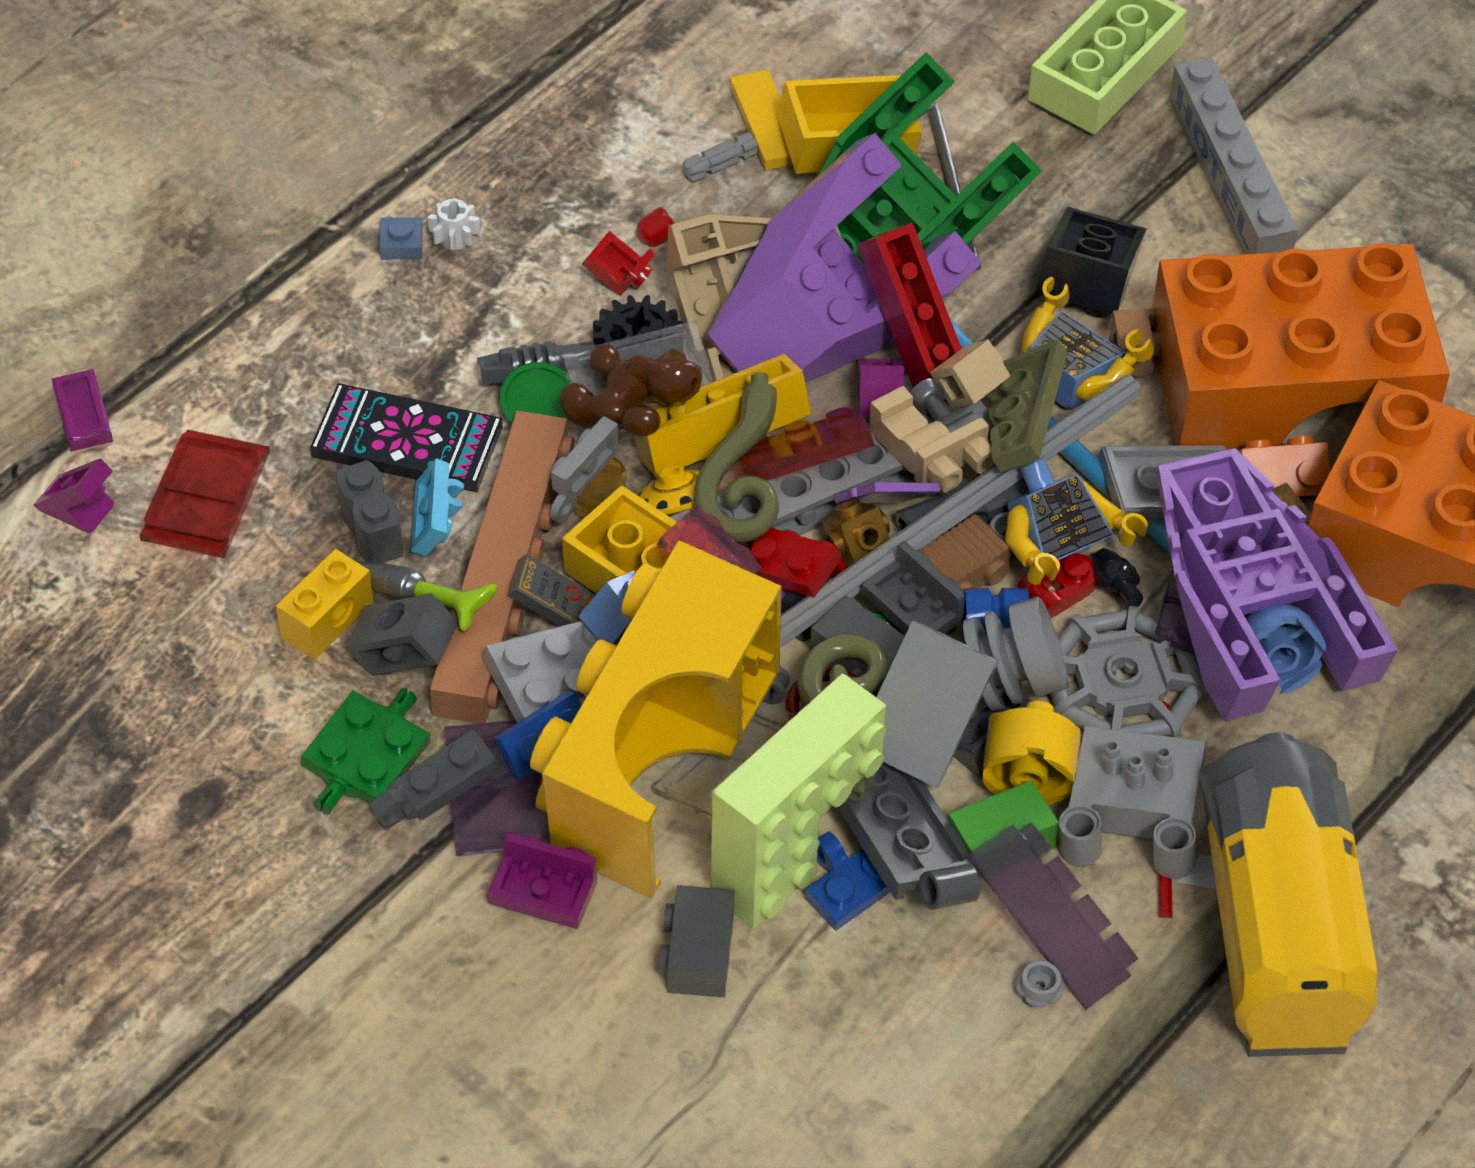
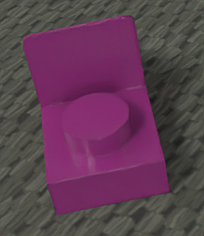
[33,458,114,533]

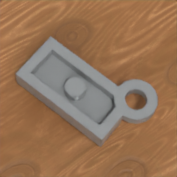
[550,416,619,524]

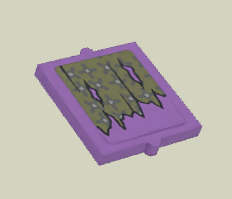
[834,483,940,503]

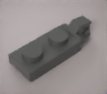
[369,729,500,830]

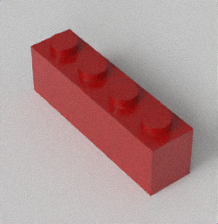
[857,223,962,388]

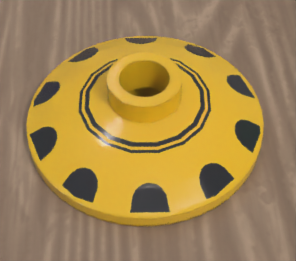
[636,465,720,514]

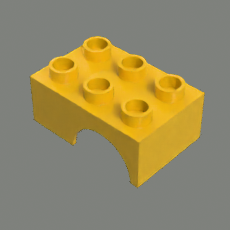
[530,540,781,899]

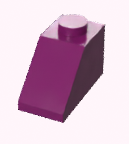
[857,358,904,424]

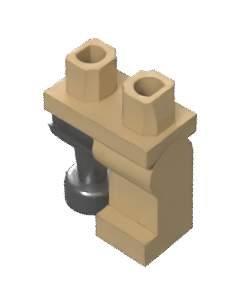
[870,378,995,493]

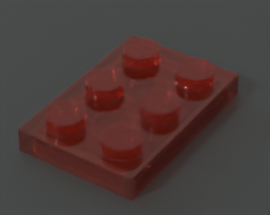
[739,407,875,481]

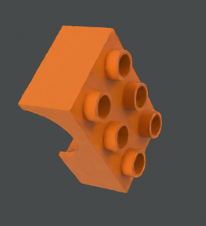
[1152,243,1450,451]
[1309,380,1475,607]

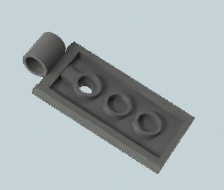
[837,762,980,910]

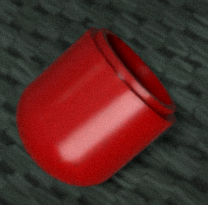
[637,206,675,247]

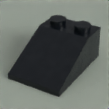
[1036,206,1147,316]

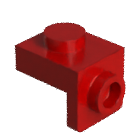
[582,230,656,296]

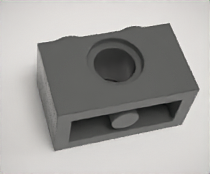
[345,593,458,676]

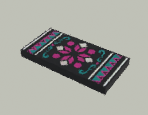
[310,383,503,492]

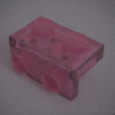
[657,505,762,575]

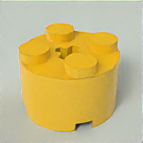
[983,701,1081,805]

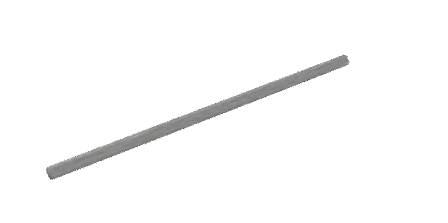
[780,374,1141,647]

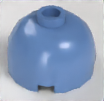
[1245,604,1326,694]

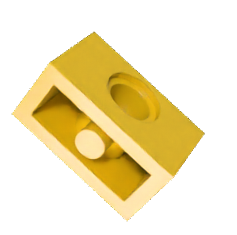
[276,549,374,660]

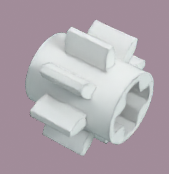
[428,199,480,250]

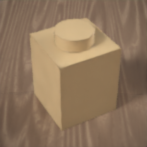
[930,339,1010,409]

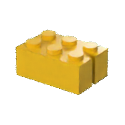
[777,75,922,174]

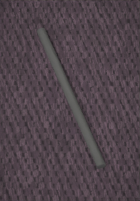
[928,103,981,270]

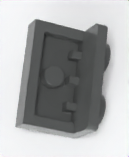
[861,541,965,635]

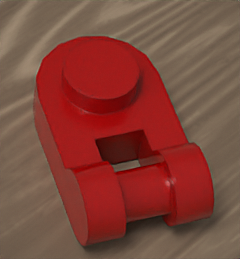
[1017,553,1097,618]

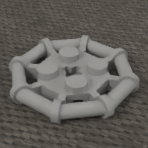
[1050,606,1208,737]

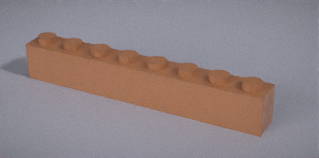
[430,411,575,725]

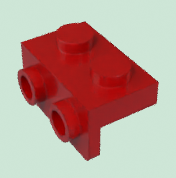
[737,528,847,598]

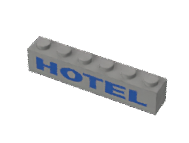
[1169,57,1298,254]

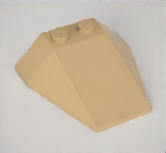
[667,214,841,383]

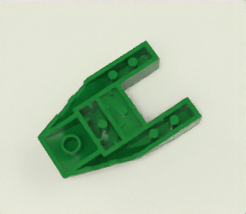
[818,52,1042,265]

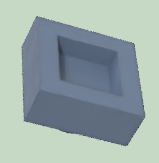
[380,217,423,260]

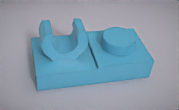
[410,459,464,557]

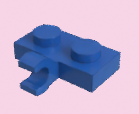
[493,691,582,780]
[805,831,890,931]

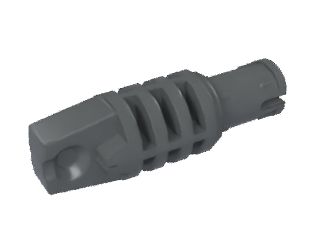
[477,340,595,384]

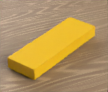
[730,69,793,171]

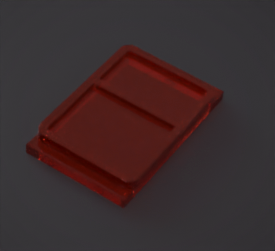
[140,429,270,559]

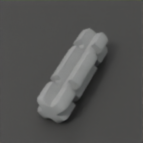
[683,132,758,182]

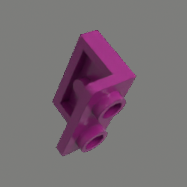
[487,833,597,929]

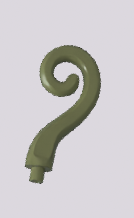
[694,372,779,543]
[798,634,887,801]

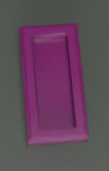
[51,369,113,452]

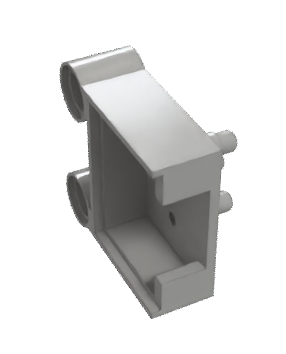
[1059,726,1206,879]

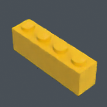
[634,354,812,478]

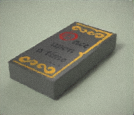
[507,554,595,626]

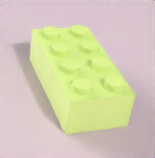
[1028,0,1188,135]

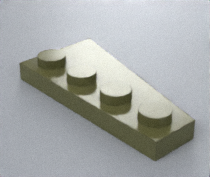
[987,340,1068,473]

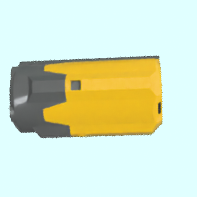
[1200,732,1378,1057]

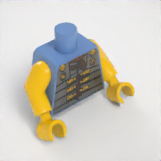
[1021,277,1154,408]
[1005,458,1148,585]

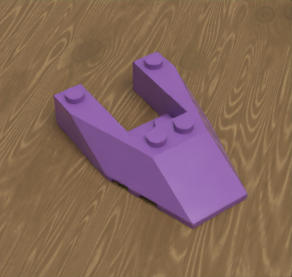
[706,133,982,382]
[1156,448,1398,721]

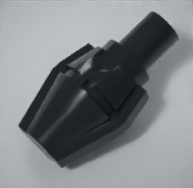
[1090,548,1144,606]

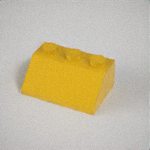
[562,485,723,594]

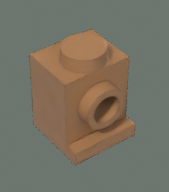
[1109,308,1160,377]

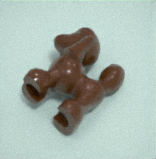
[560,344,702,437]

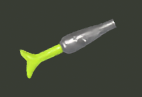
[356,561,497,632]

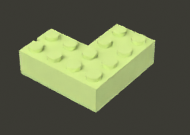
[711,673,886,929]

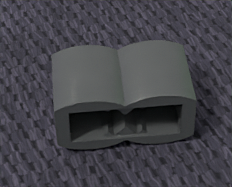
[337,460,403,563]

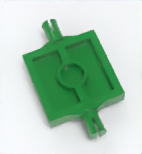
[301,688,430,815]

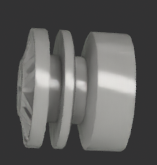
[963,597,1069,712]

